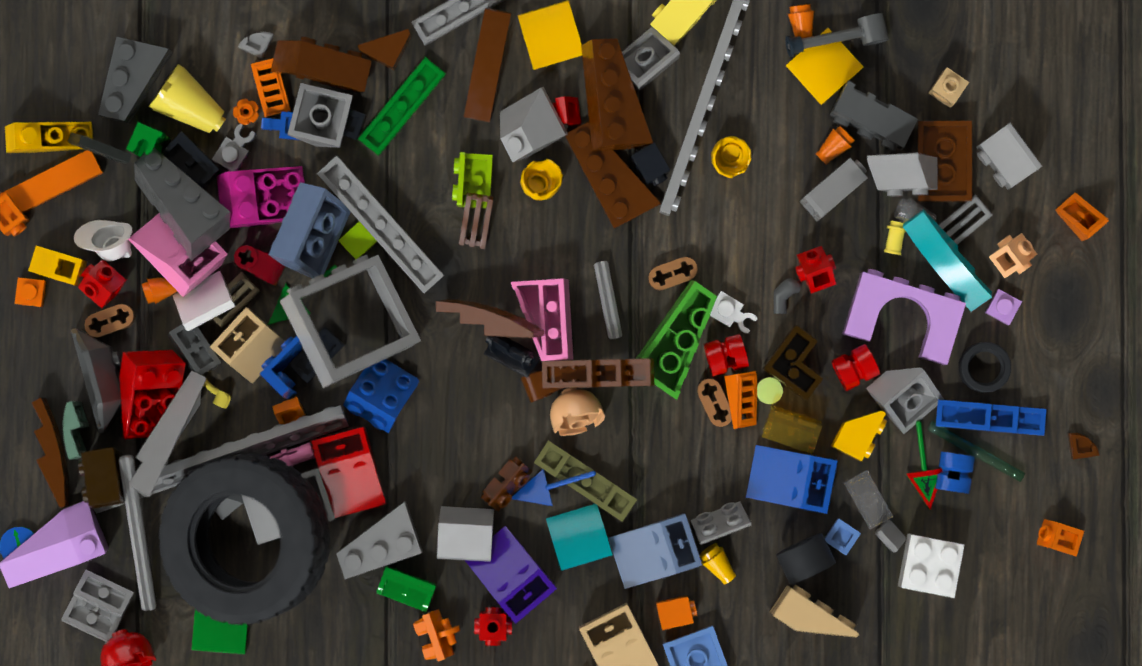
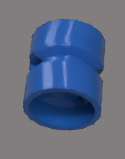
[935,452,975,494]

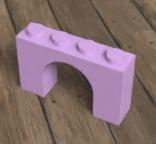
[842,269,966,365]

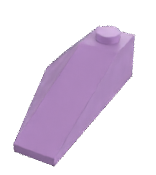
[0,501,109,588]

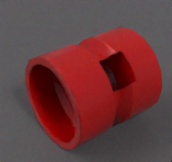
[703,334,749,377]
[831,344,880,391]

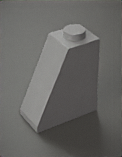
[800,158,867,221]

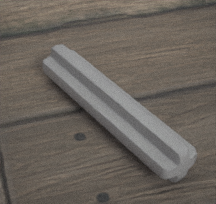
[594,261,622,340]

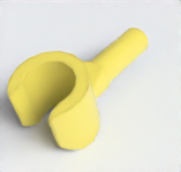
[203,379,231,409]

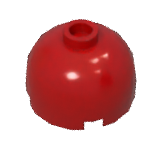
[100,629,156,666]

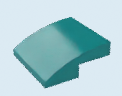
[546,504,613,571]

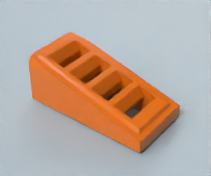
[251,58,291,118]
[724,371,757,429]

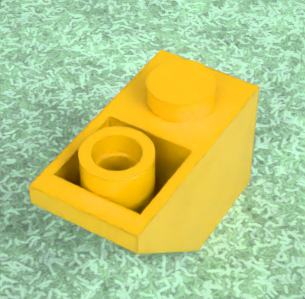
[28,246,88,286]
[831,411,887,461]

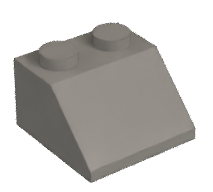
[977,123,1042,190]
[867,153,938,196]

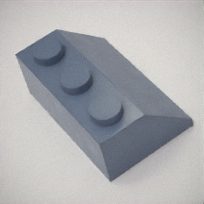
[269,182,351,279]

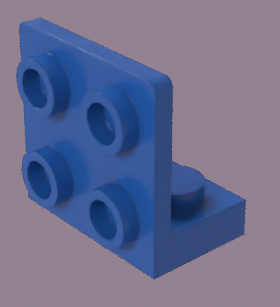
[259,336,304,400]

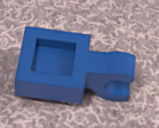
[261,111,301,141]

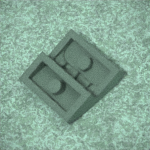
[63,401,90,459]

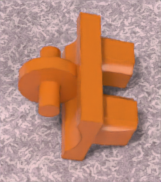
[413,609,461,661]

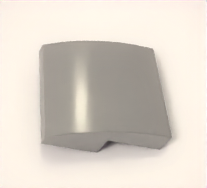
[61,570,134,642]

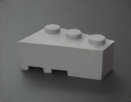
[337,501,423,579]

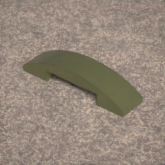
[534,440,637,522]

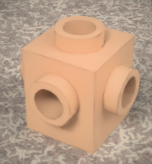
[989,233,1037,278]

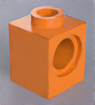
[656,595,697,630]

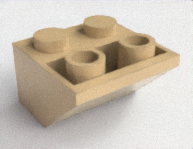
[210,307,285,384]

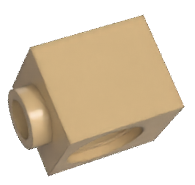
[928,68,969,108]

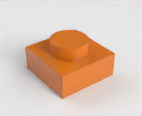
[15,277,46,307]
[272,397,306,424]

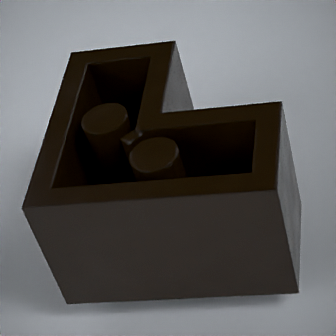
[762,325,823,400]
[78,447,125,508]

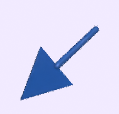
[512,469,596,506]

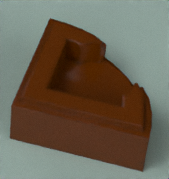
[1068,433,1100,460]

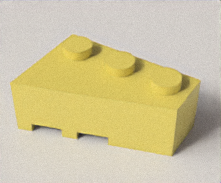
[650,0,717,45]

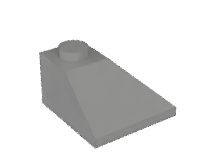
[500,87,568,162]
[866,368,944,434]

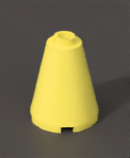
[149,64,226,133]

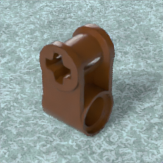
[521,370,563,403]

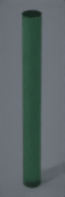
[927,421,1025,482]

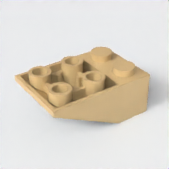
[770,585,859,637]
[579,603,659,666]

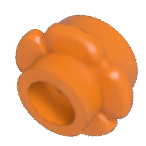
[233,99,259,125]

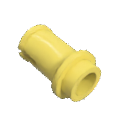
[884,221,906,255]

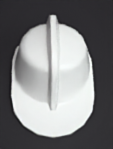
[74,220,132,261]

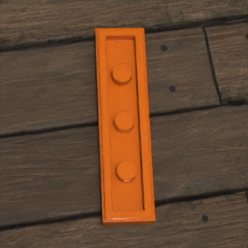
[0,150,103,213]

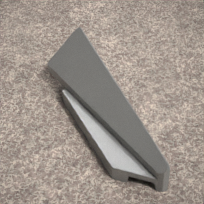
[128,371,206,497]

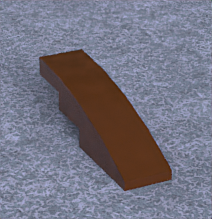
[464,8,512,122]
[436,299,545,338]
[542,359,655,388]
[31,398,70,508]

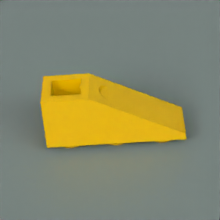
[5,122,93,153]

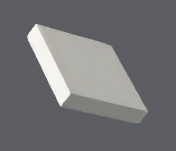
[173,271,235,331]

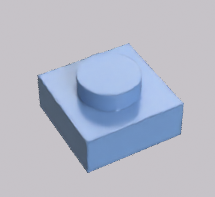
[825,518,861,555]

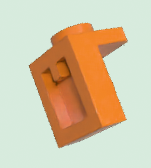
[0,193,29,236]
[1037,519,1084,557]

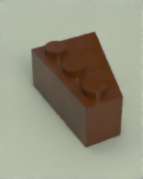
[271,37,371,92]

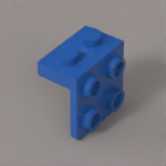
[343,359,419,433]

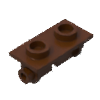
[481,456,533,512]

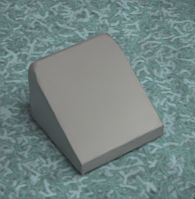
[875,520,906,553]

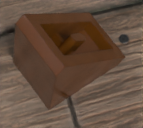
[358,29,412,71]

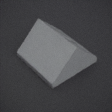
[622,27,680,92]
[288,83,353,148]
[437,506,494,562]

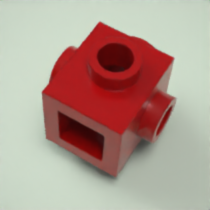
[795,246,836,294]
[78,259,127,308]
[474,607,512,646]

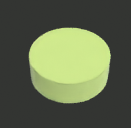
[757,377,783,404]

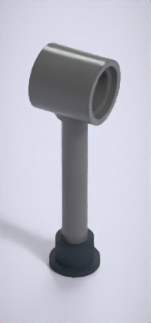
[785,13,889,57]

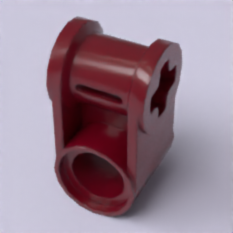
[234,245,286,286]

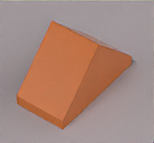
[1055,193,1109,241]

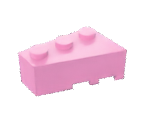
[511,279,573,361]

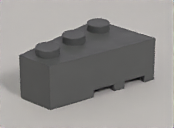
[98,37,173,124]
[829,81,918,152]

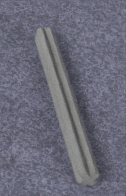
[118,455,156,611]

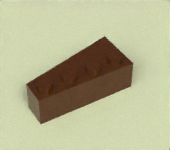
[581,38,653,151]

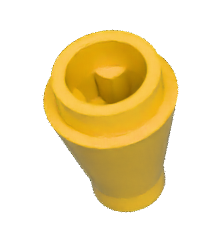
[699,543,736,584]

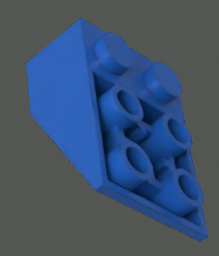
[746,445,837,514]

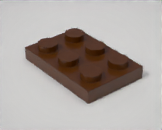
[918,121,972,202]

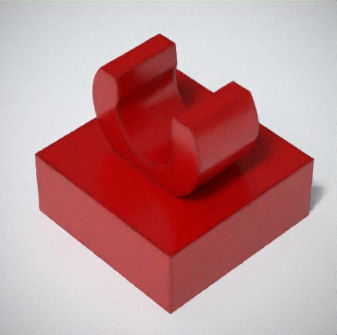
[552,96,581,125]

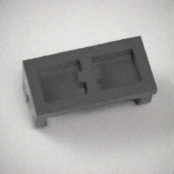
[168,324,221,376]

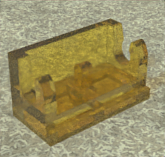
[762,405,822,454]

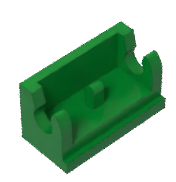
[126,122,170,157]
[376,566,437,612]

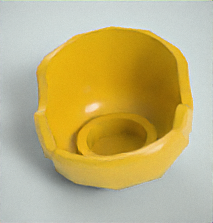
[711,136,751,178]
[520,159,563,200]

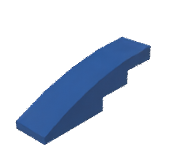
[936,400,1047,436]

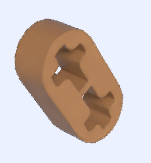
[648,257,698,291]
[84,304,136,338]
[697,379,732,427]

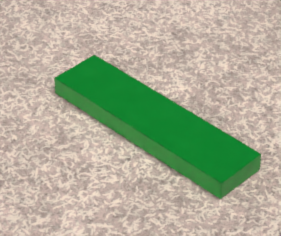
[358,57,446,156]

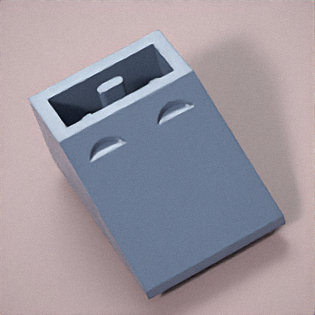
[608,513,702,589]

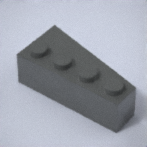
[134,148,230,261]

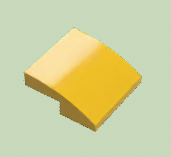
[517,0,582,70]
[786,28,863,105]

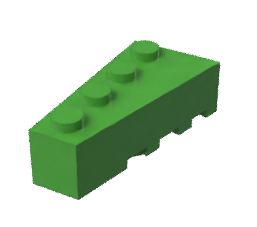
[636,280,717,400]

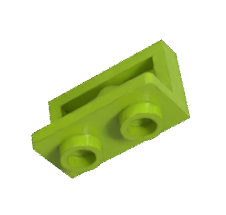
[452,152,493,209]

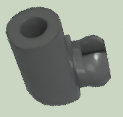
[773,278,801,314]

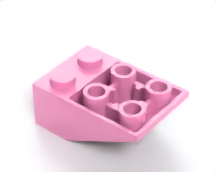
[128,213,227,297]

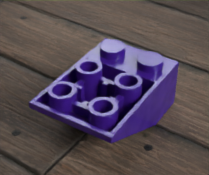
[465,526,557,624]

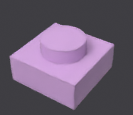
[985,289,1022,325]

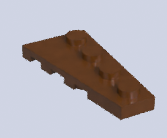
[565,122,661,229]

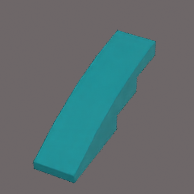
[903,209,992,312]

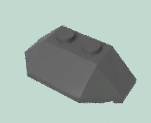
[71,328,121,433]

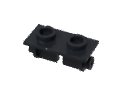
[483,336,541,378]

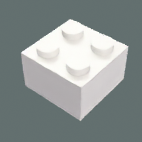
[898,533,964,598]

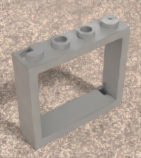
[280,255,421,388]

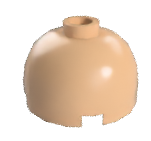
[550,387,605,436]

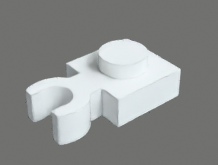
[710,291,757,333]

